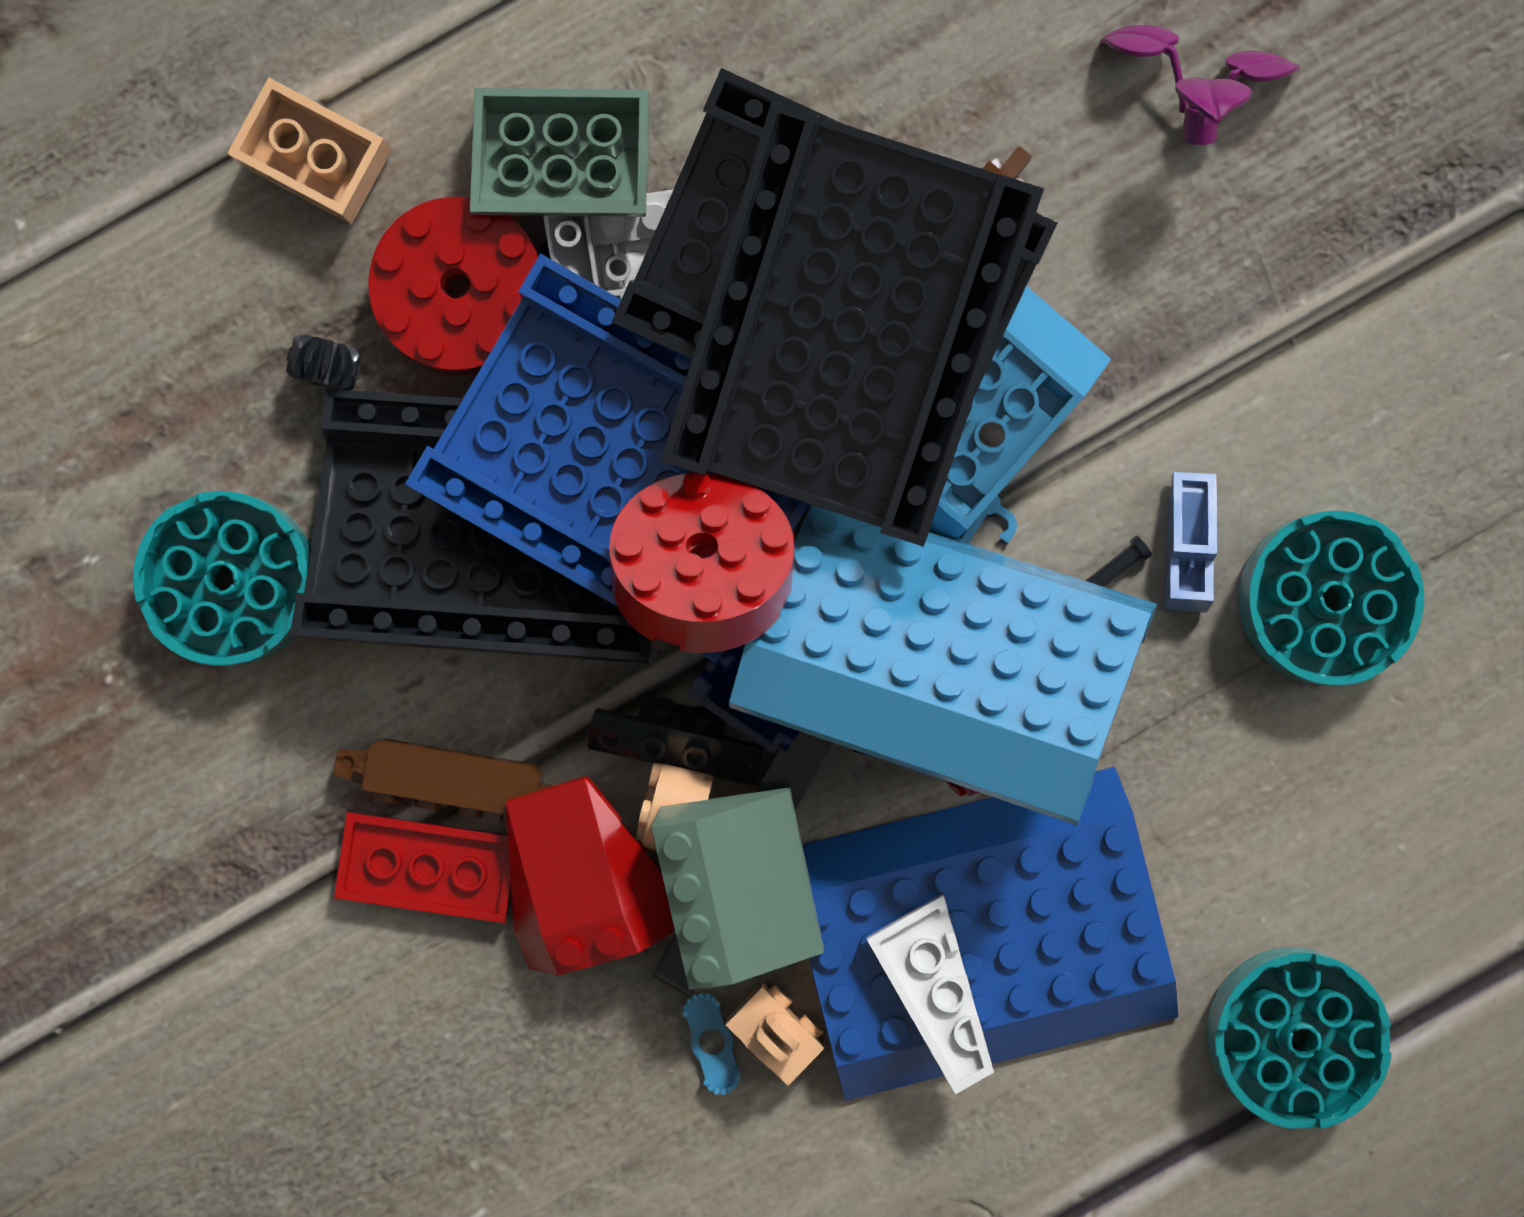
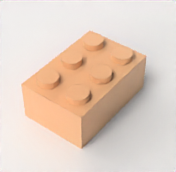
[227,77,392,225]

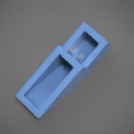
[1164,472,1217,613]

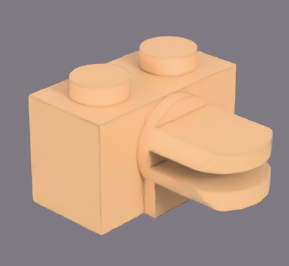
[725,981,824,1086]

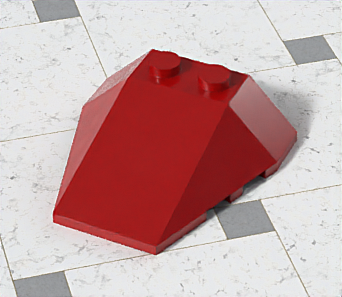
[506,776,675,976]

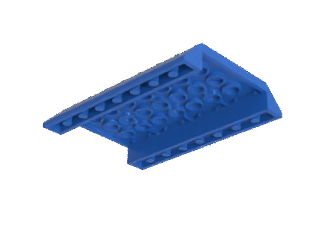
[405,253,810,663]
[802,766,1179,1101]

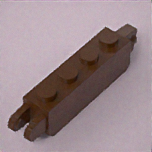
[333,738,554,823]

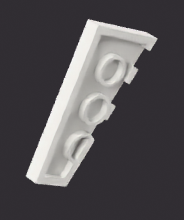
[866,894,994,1095]

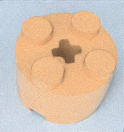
[635,762,714,851]

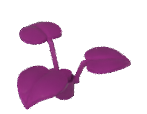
[1100,25,1300,145]

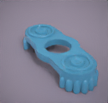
[683,993,741,1095]

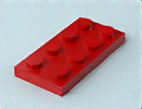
[334,812,511,923]

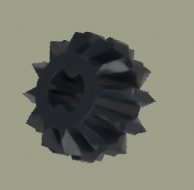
[286,335,362,390]

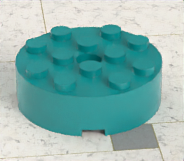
[133,491,311,665]
[1238,511,1424,685]
[1206,947,1392,1129]

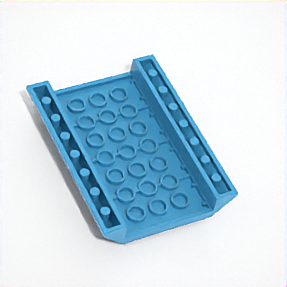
[729,505,1157,826]

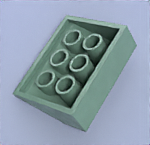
[470,88,651,217]
[651,788,824,990]

